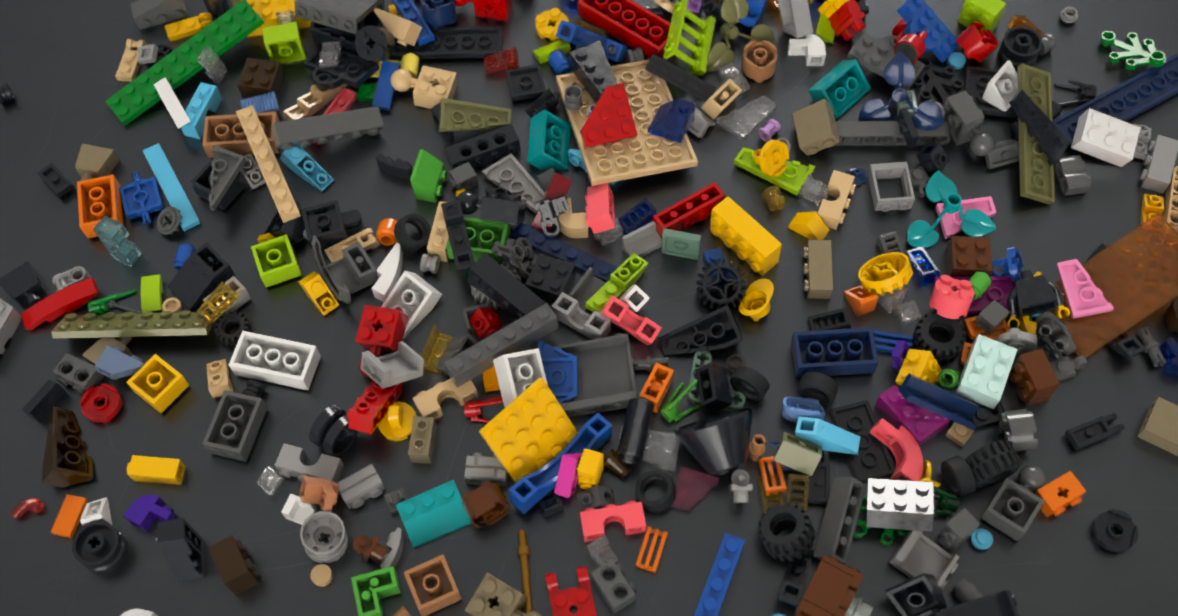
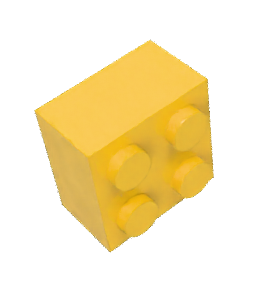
[126,354,189,413]

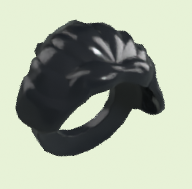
[1036,334,1063,362]

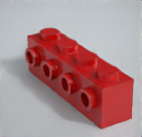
[653,182,725,239]
[347,380,403,434]

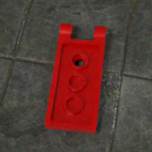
[545,566,597,616]

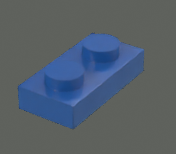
[703,247,734,286]

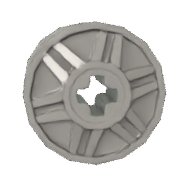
[300,511,348,564]

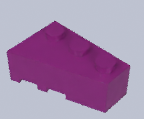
[875,385,950,447]

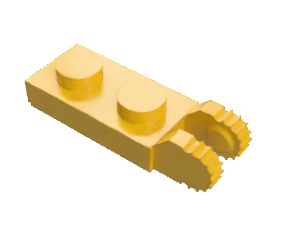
[165,12,213,42]

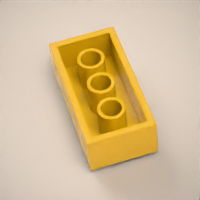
[241,0,312,37]
[710,196,782,276]

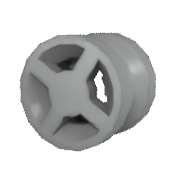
[420,253,440,274]

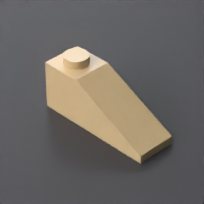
[374,8,422,46]

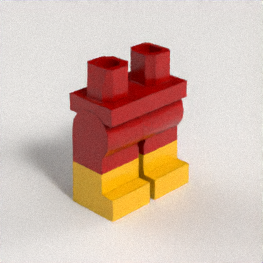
[818,0,866,42]

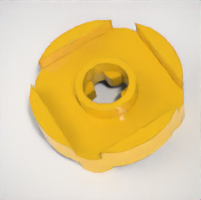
[535,8,569,40]

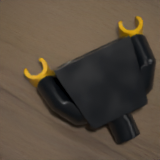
[1007,270,1070,328]

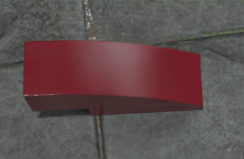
[531,173,573,232]

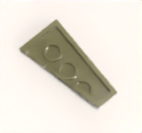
[439,98,511,132]

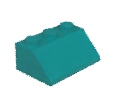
[808,59,871,119]
[527,110,571,170]
[396,480,472,549]

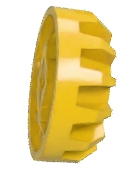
[858,252,913,296]

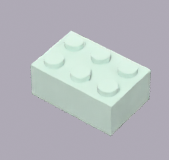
[955,334,1017,409]

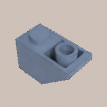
[95,345,144,380]

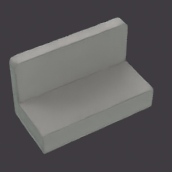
[677,103,716,138]
[622,221,662,257]

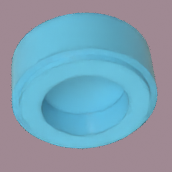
[947,52,966,70]

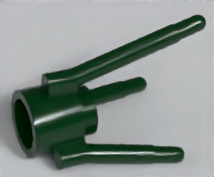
[933,486,960,516]

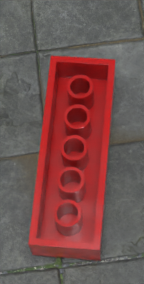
[578,0,671,59]

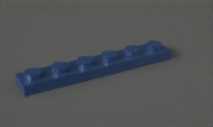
[511,222,618,283]

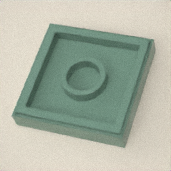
[661,228,701,260]

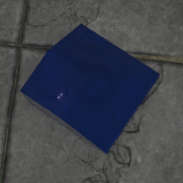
[647,99,696,143]

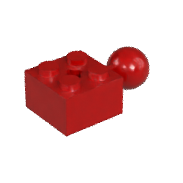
[455,0,512,21]
[355,305,408,378]

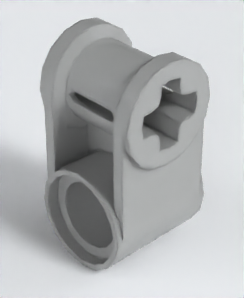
[52,266,92,292]

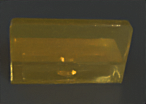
[421,325,454,373]

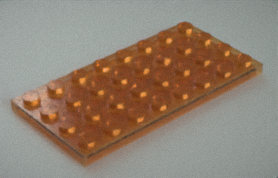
[1042,213,1178,358]

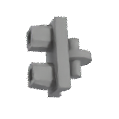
[729,469,753,503]

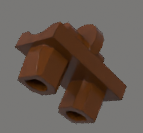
[353,535,388,564]

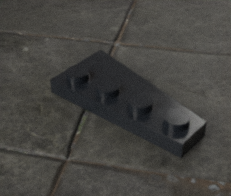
[1009,90,1071,166]

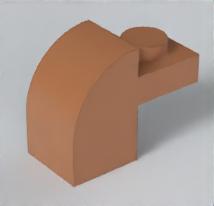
[299,476,339,512]

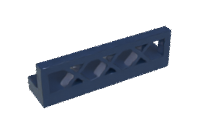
[899,373,979,430]

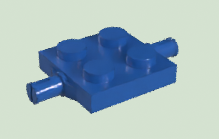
[119,171,164,224]

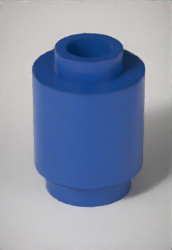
[548,51,571,75]
[173,243,196,270]

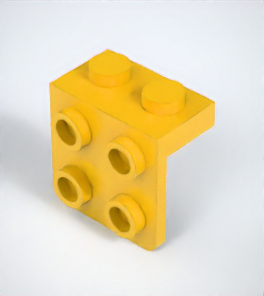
[895,349,942,387]

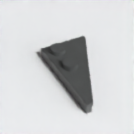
[209,146,247,210]

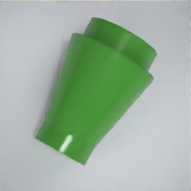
[938,369,960,389]

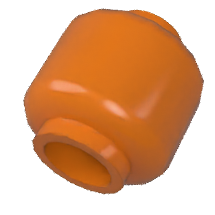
[376,218,398,246]

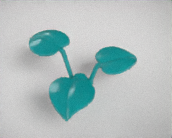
[907,170,996,249]

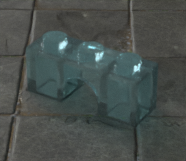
[93,216,142,267]

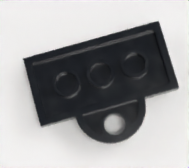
[304,44,379,89]

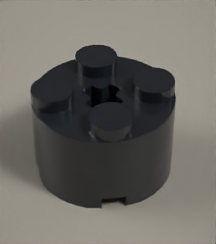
[355,25,395,62]

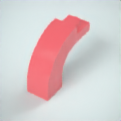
[869,418,923,481]

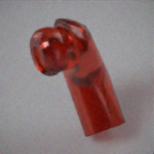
[10,498,43,520]

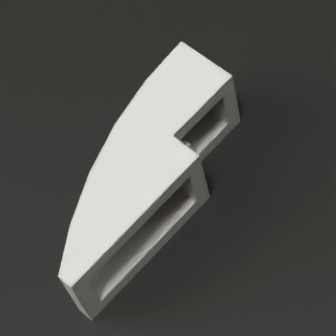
[372,243,403,302]

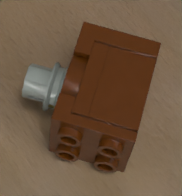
[794,555,873,616]

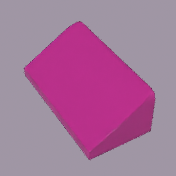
[554,453,582,498]

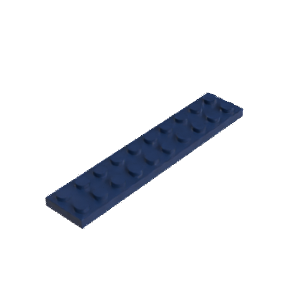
[1052,53,1178,151]

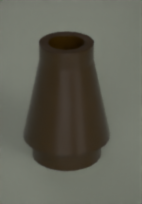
[603,448,631,478]

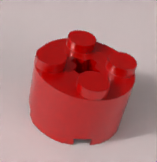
[956,21,999,63]

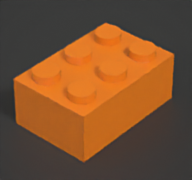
[77,174,124,238]

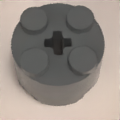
[998,408,1038,452]

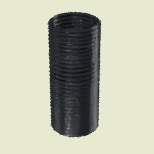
[616,398,654,464]

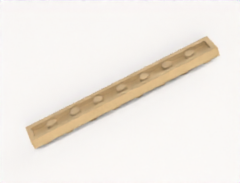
[236,105,301,223]

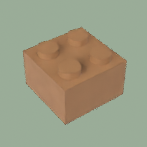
[404,555,462,616]

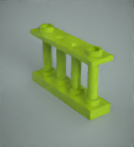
[663,0,716,77]

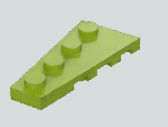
[734,147,815,196]

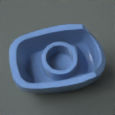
[782,397,825,423]

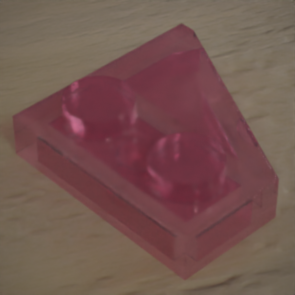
[671,466,719,512]

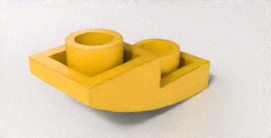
[1141,194,1164,233]

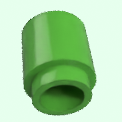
[969,272,991,300]

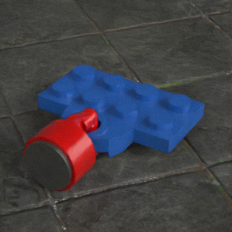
[894,0,959,64]

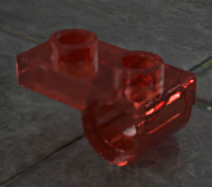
[484,47,519,75]

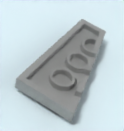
[482,153,545,213]

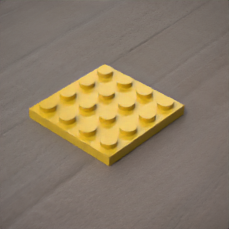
[479,377,578,484]

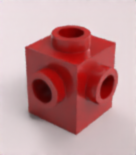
[469,308,503,338]

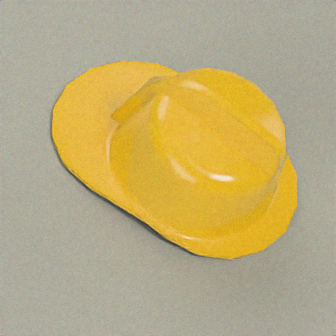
[739,278,774,322]

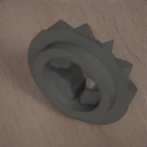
[157,206,183,235]

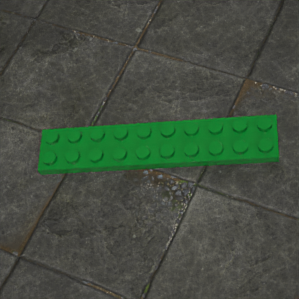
[105,0,264,126]

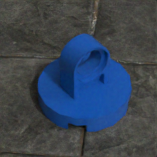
[991,246,1024,284]

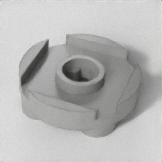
[996,328,1037,358]

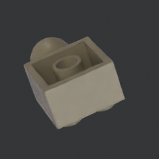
[464,572,542,616]

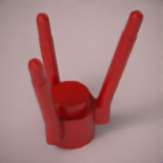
[464,396,503,423]

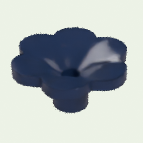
[845,167,867,187]

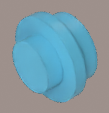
[971,529,993,550]

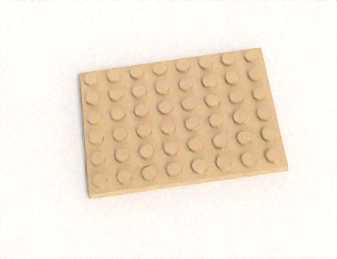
[556,59,698,186]

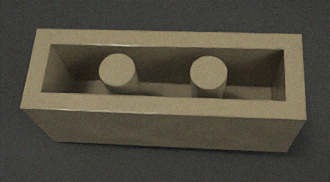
[803,240,833,299]

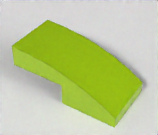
[141,274,163,313]

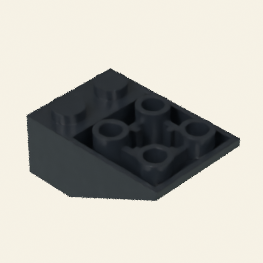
[167,242,235,311]

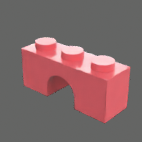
[600,296,662,345]
[580,501,646,542]

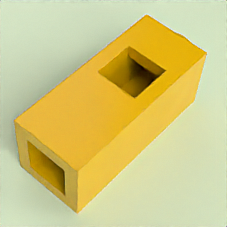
[127,455,186,485]

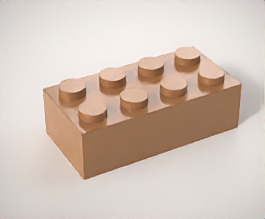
[202,112,280,158]

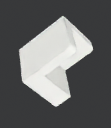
[281,494,317,525]

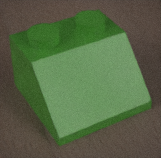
[410,149,447,203]

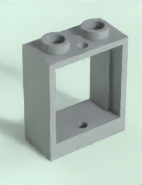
[777,0,813,38]
[867,162,915,212]

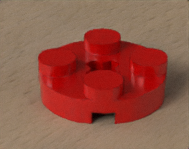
[80,383,123,424]

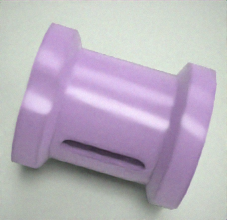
[758,119,781,142]

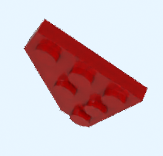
[580,83,638,149]

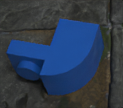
[739,0,768,27]

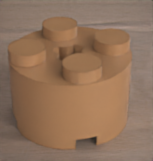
[741,40,778,83]

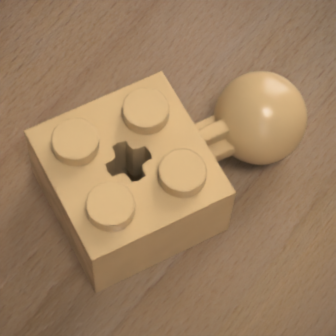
[390,65,458,109]

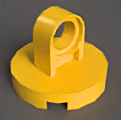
[753,140,789,177]
[378,402,417,441]

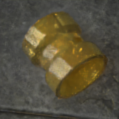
[762,186,786,211]

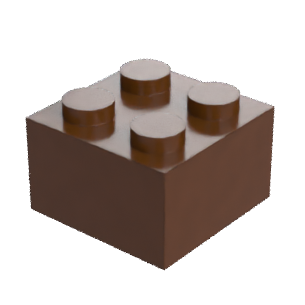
[946,236,993,277]
[1009,349,1060,407]

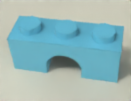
[181,82,222,140]

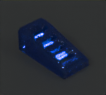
[616,198,657,235]
[905,246,940,286]

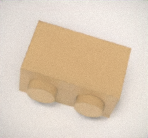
[701,78,743,120]

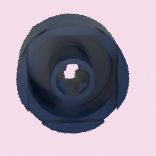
[421,0,456,29]

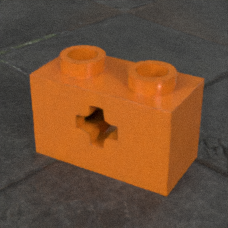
[639,363,674,413]
[1034,471,1087,517]

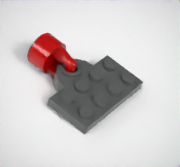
[847,17,925,91]

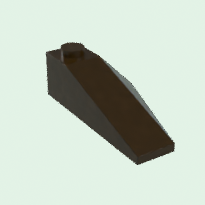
[42,406,93,488]

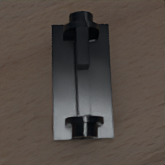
[525,88,560,118]

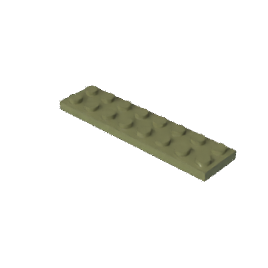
[1017,63,1055,205]
[51,310,217,339]

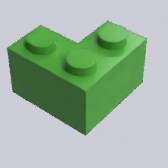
[351,566,401,616]

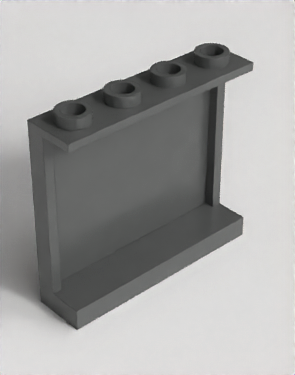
[295,0,384,34]
[555,333,638,418]

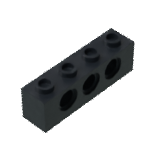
[445,124,521,169]

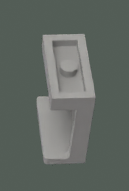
[361,341,425,389]
[889,530,960,590]

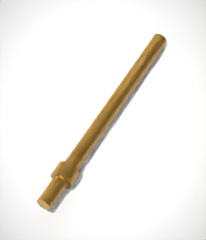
[517,530,533,613]

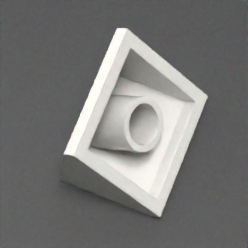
[982,61,1018,111]

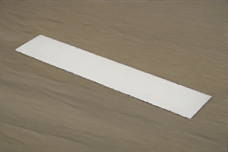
[153,77,191,129]

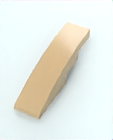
[283,80,348,120]

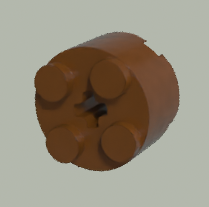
[461,480,511,528]

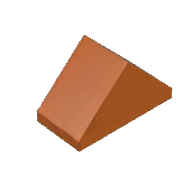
[844,285,878,317]

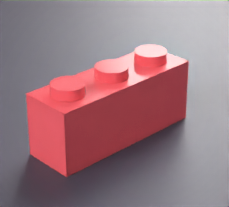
[585,183,615,234]

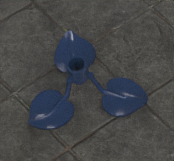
[859,52,944,130]

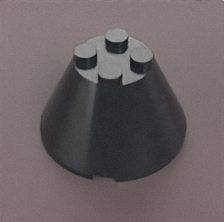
[673,407,754,476]

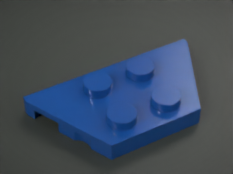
[538,340,578,404]

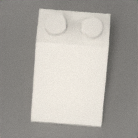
[381,271,442,339]

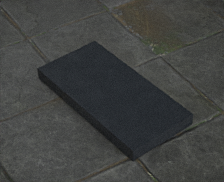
[829,400,895,483]

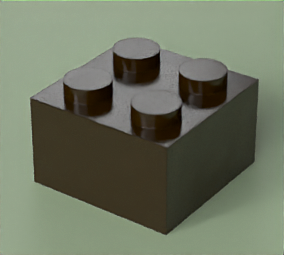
[237,58,285,99]
[208,535,259,595]

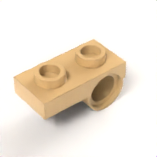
[206,358,233,398]

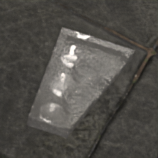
[716,95,777,141]
[617,426,680,475]

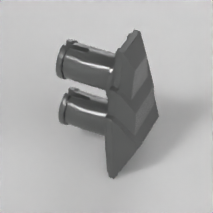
[1033,311,1077,356]

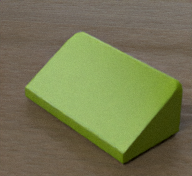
[816,14,835,43]
[532,39,571,64]

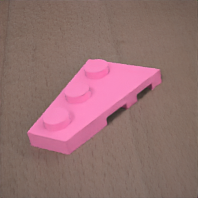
[935,196,996,239]
[1056,259,1114,319]

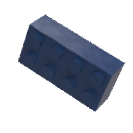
[791,327,878,378]

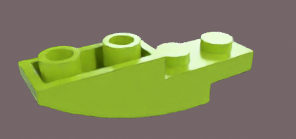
[585,253,648,313]

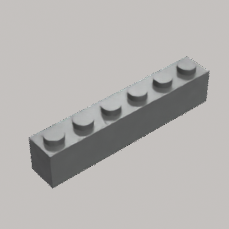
[271,106,384,150]
[444,303,558,388]

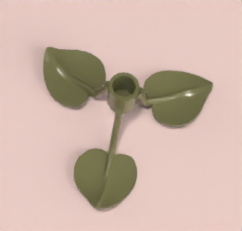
[706,0,775,72]

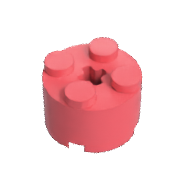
[929,275,975,319]

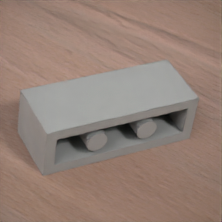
[1140,135,1178,194]

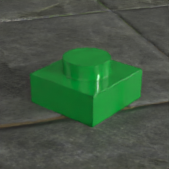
[357,84,377,103]

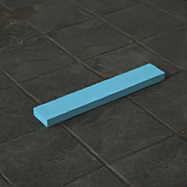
[142,143,201,231]

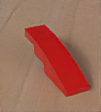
[21,278,99,331]

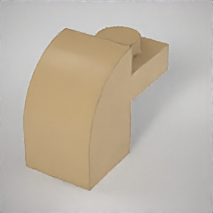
[557,198,588,239]

